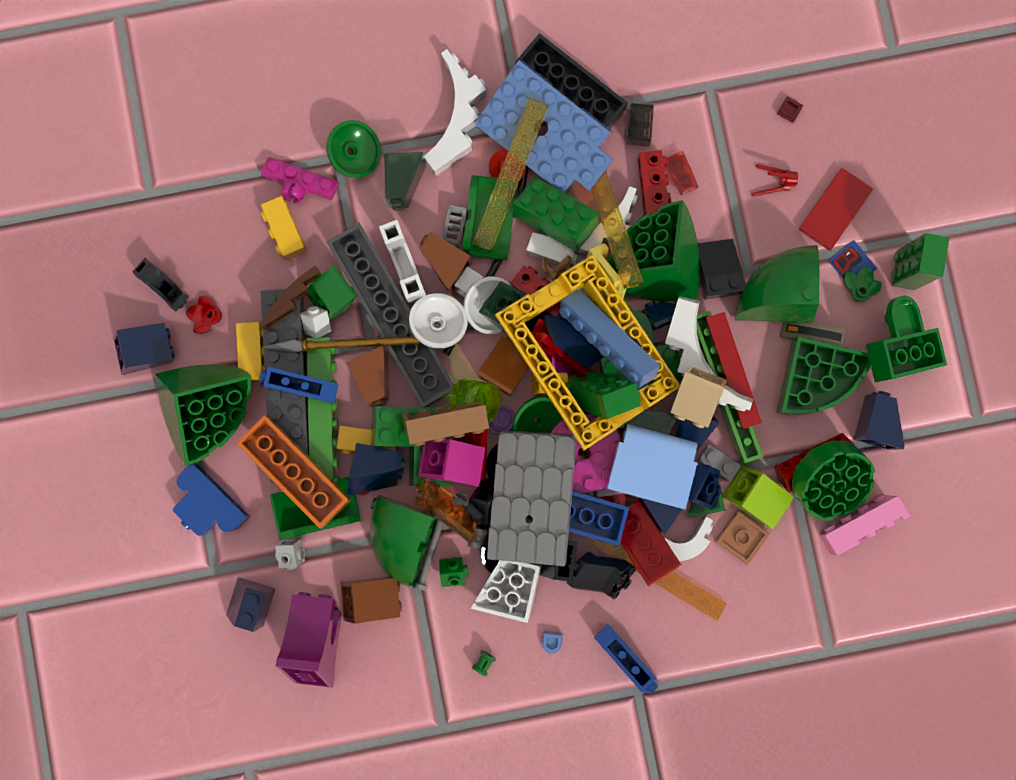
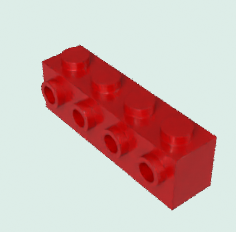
[637,150,671,215]
[510,265,563,318]
[774,433,855,493]

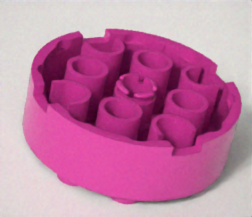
[549,414,622,493]

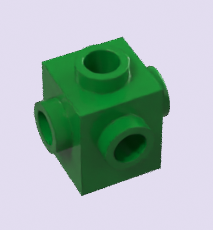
[439,557,468,587]

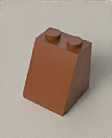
[420,232,471,295]
[477,336,529,397]
[347,346,389,407]
[341,577,402,624]

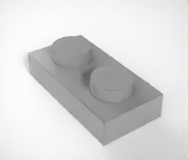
[698,444,741,481]

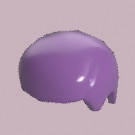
[487,405,515,434]

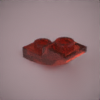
[666,151,698,195]

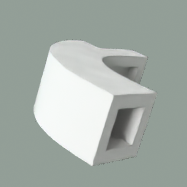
[665,516,713,561]

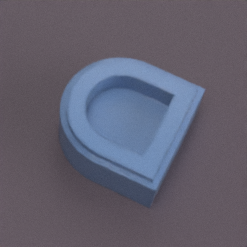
[542,632,563,653]

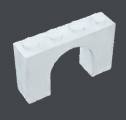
[379,220,426,307]

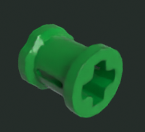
[472,650,496,676]

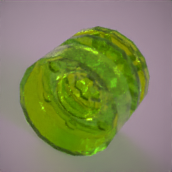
[449,379,501,423]

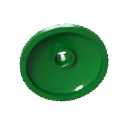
[326,120,381,178]
[512,396,563,433]

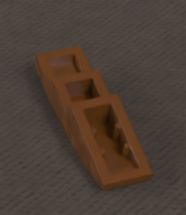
[260,265,322,330]

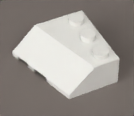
[471,560,542,623]

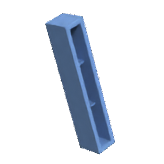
[559,289,660,389]

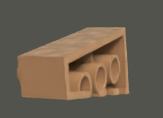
[401,401,489,446]

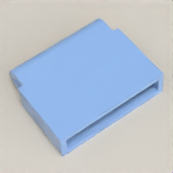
[606,424,697,510]

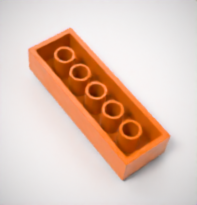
[236,415,352,528]

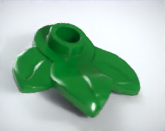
[844,266,882,302]

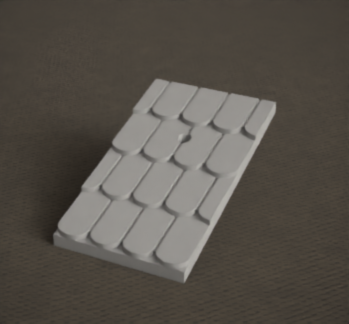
[487,431,577,566]

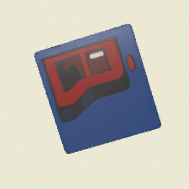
[829,241,877,280]

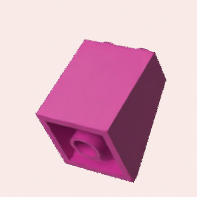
[418,439,485,487]

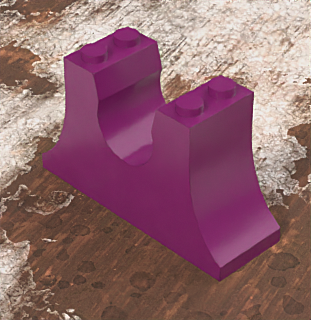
[276,592,342,688]

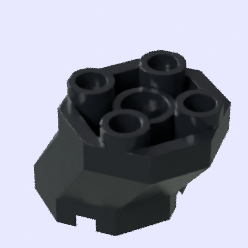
[566,551,636,599]

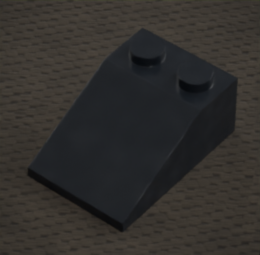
[698,238,745,300]

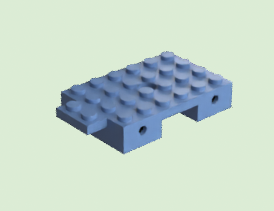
[474,60,614,194]

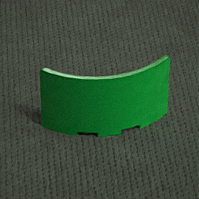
[462,175,517,261]
[270,477,361,540]

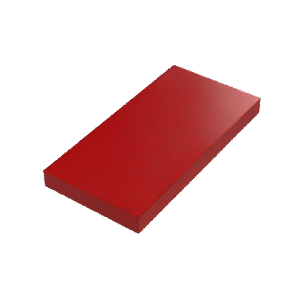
[799,168,873,251]
[620,499,682,586]

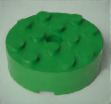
[792,441,875,520]

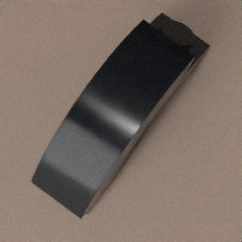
[132,258,189,311]

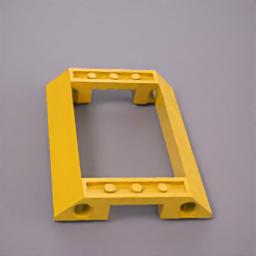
[495,255,680,450]

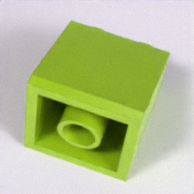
[722,465,794,530]

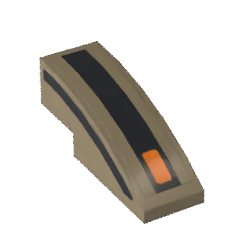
[780,322,846,347]

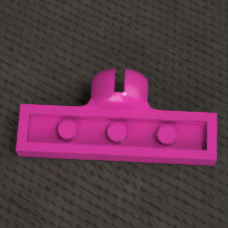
[261,157,339,203]

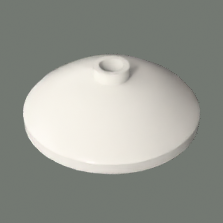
[463,276,518,334]
[409,293,468,348]

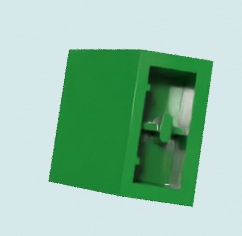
[307,265,357,322]

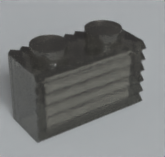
[624,103,654,146]

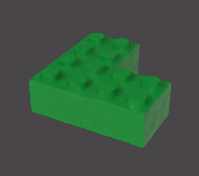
[371,406,453,486]

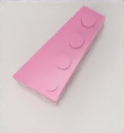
[820,494,911,556]

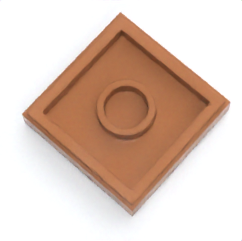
[715,510,770,565]

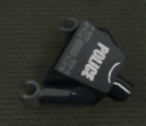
[453,478,494,529]

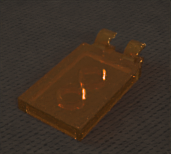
[416,478,476,543]

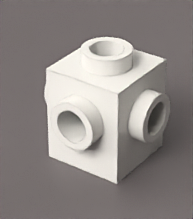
[275,539,305,570]

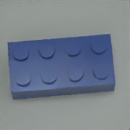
[569,491,629,546]

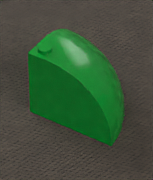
[607,200,700,301]
[735,245,820,322]
[155,365,251,466]
[370,495,438,588]

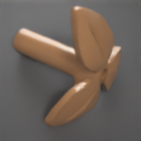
[541,255,573,282]

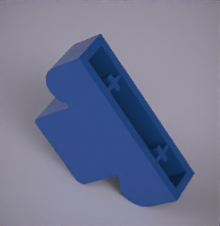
[173,463,250,536]

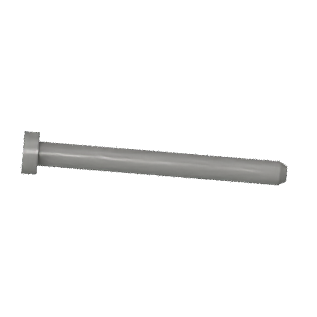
[413,506,447,591]

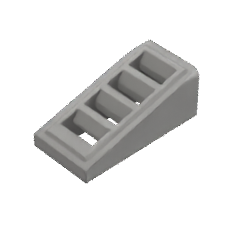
[442,205,468,248]

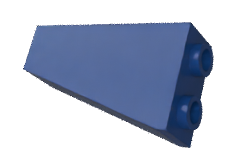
[258,367,339,403]
[594,624,659,694]

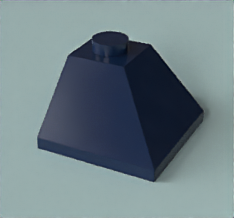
[641,300,676,331]

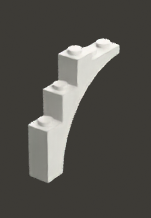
[423,49,487,176]
[526,186,638,269]
[665,296,753,411]

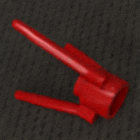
[751,164,798,196]

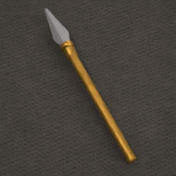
[264,336,419,353]

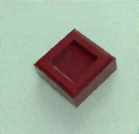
[777,96,803,123]

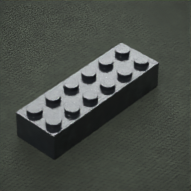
[515,33,628,129]

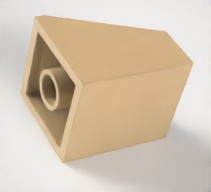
[670,366,727,428]

